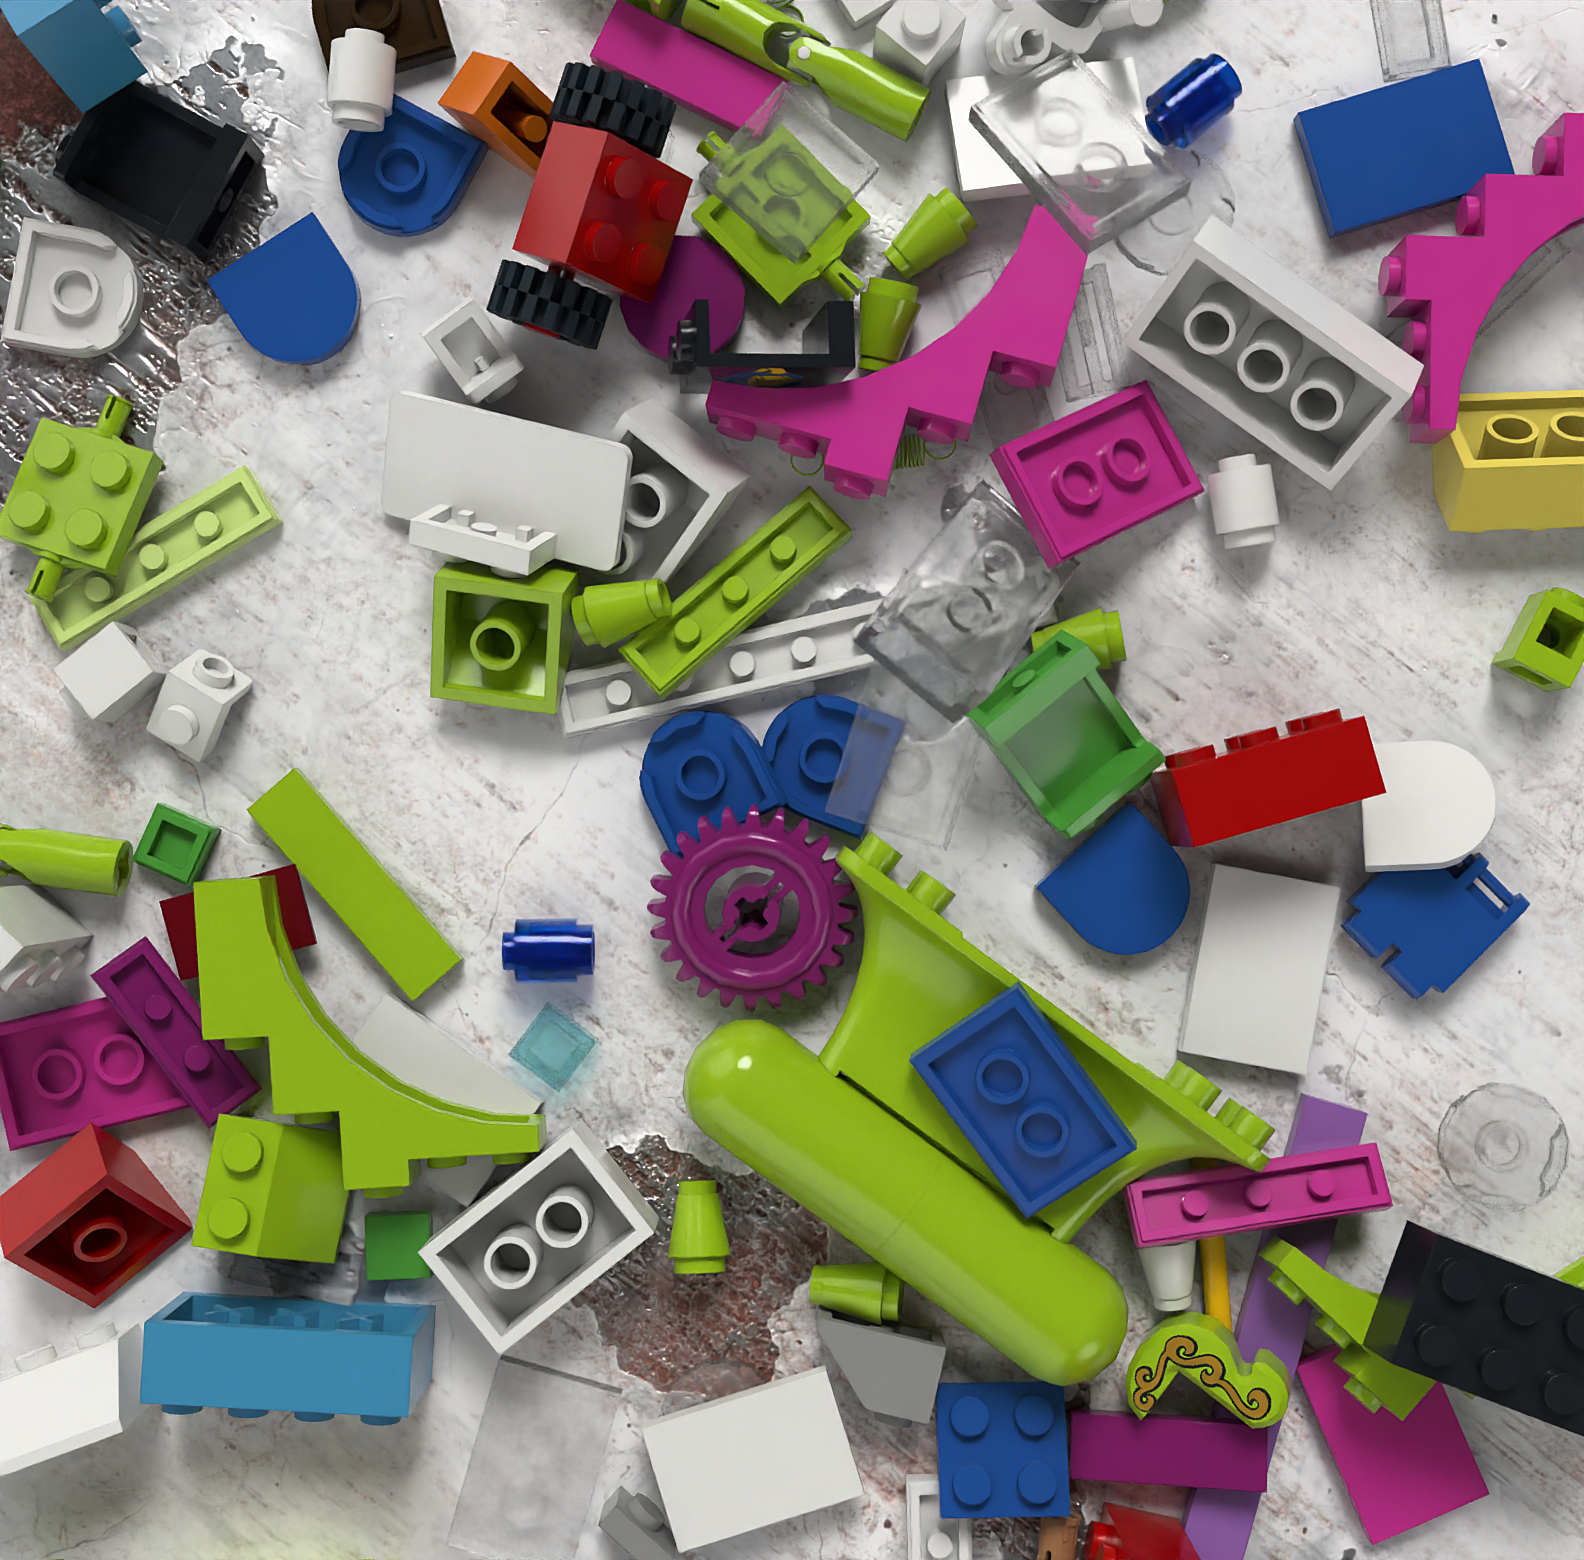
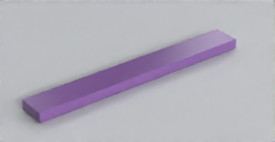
[1181,1093,1368,1560]

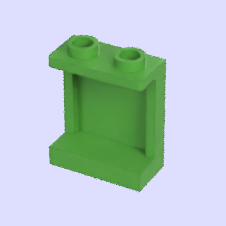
[962,629,1166,840]

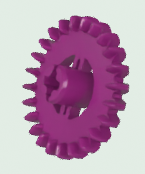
[647,803,859,1012]

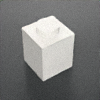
[873,0,967,86]
[52,621,168,723]

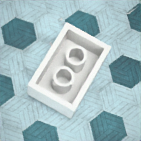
[418,1118,659,1356]

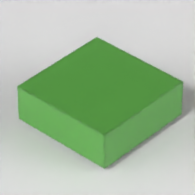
[131,803,221,887]
[364,1210,434,1281]

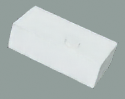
[1121,215,1424,491]

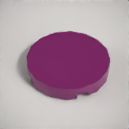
[620,235,745,363]

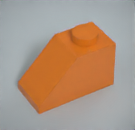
[437,51,553,179]

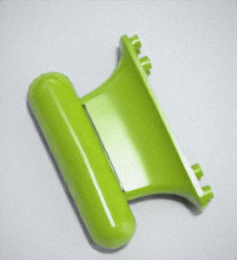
[682,832,1276,1386]

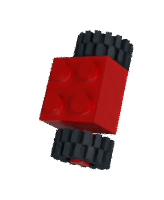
[486,62,693,350]

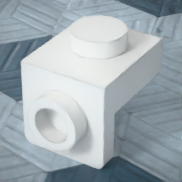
[420,296,524,405]
[145,649,252,763]

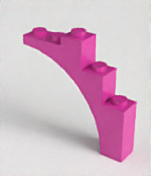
[1378,113,1584,444]
[705,205,1098,500]

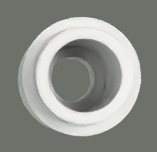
[327,28,397,132]
[1207,454,1280,550]

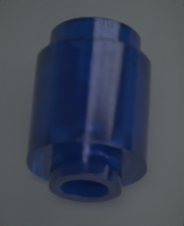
[1145,53,1242,149]
[502,918,595,983]

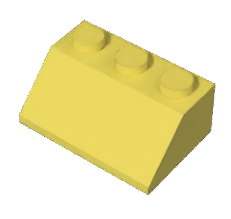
[1432,390,1584,533]

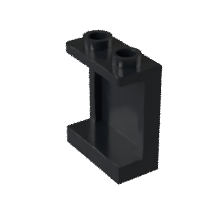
[53,80,265,264]

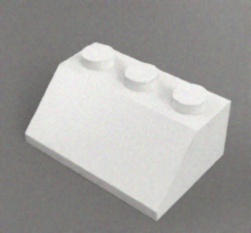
[0,884,93,994]
[0,1322,153,1477]

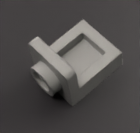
[598,1485,676,1560]

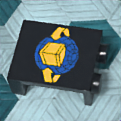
[668,299,856,394]

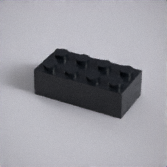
[1362,1220,1584,1437]

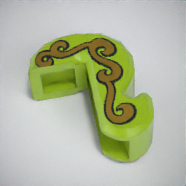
[1125,1311,1292,1429]

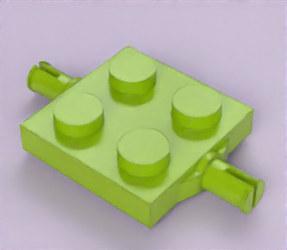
[691,126,871,311]
[0,394,164,603]

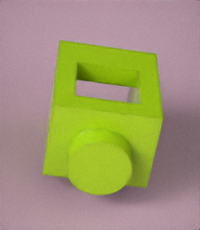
[1491,587,1584,692]

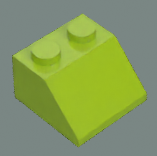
[430,560,579,715]
[191,1114,351,1264]

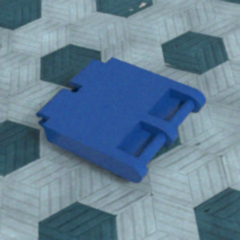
[1340,852,1530,1000]

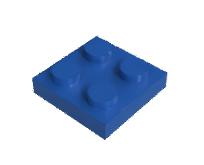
[935,1381,1071,1519]

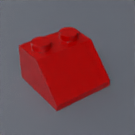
[0,1122,193,1309]

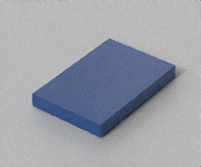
[1293,58,1515,239]
[909,981,1137,1219]

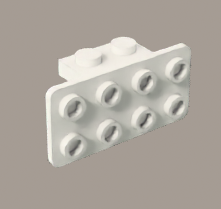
[381,390,633,578]

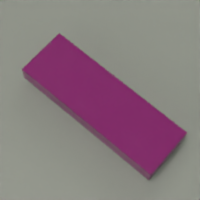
[90,936,262,1129]
[1070,1408,1268,1493]

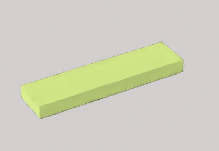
[28,465,283,651]

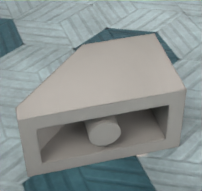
[816,1305,947,1428]

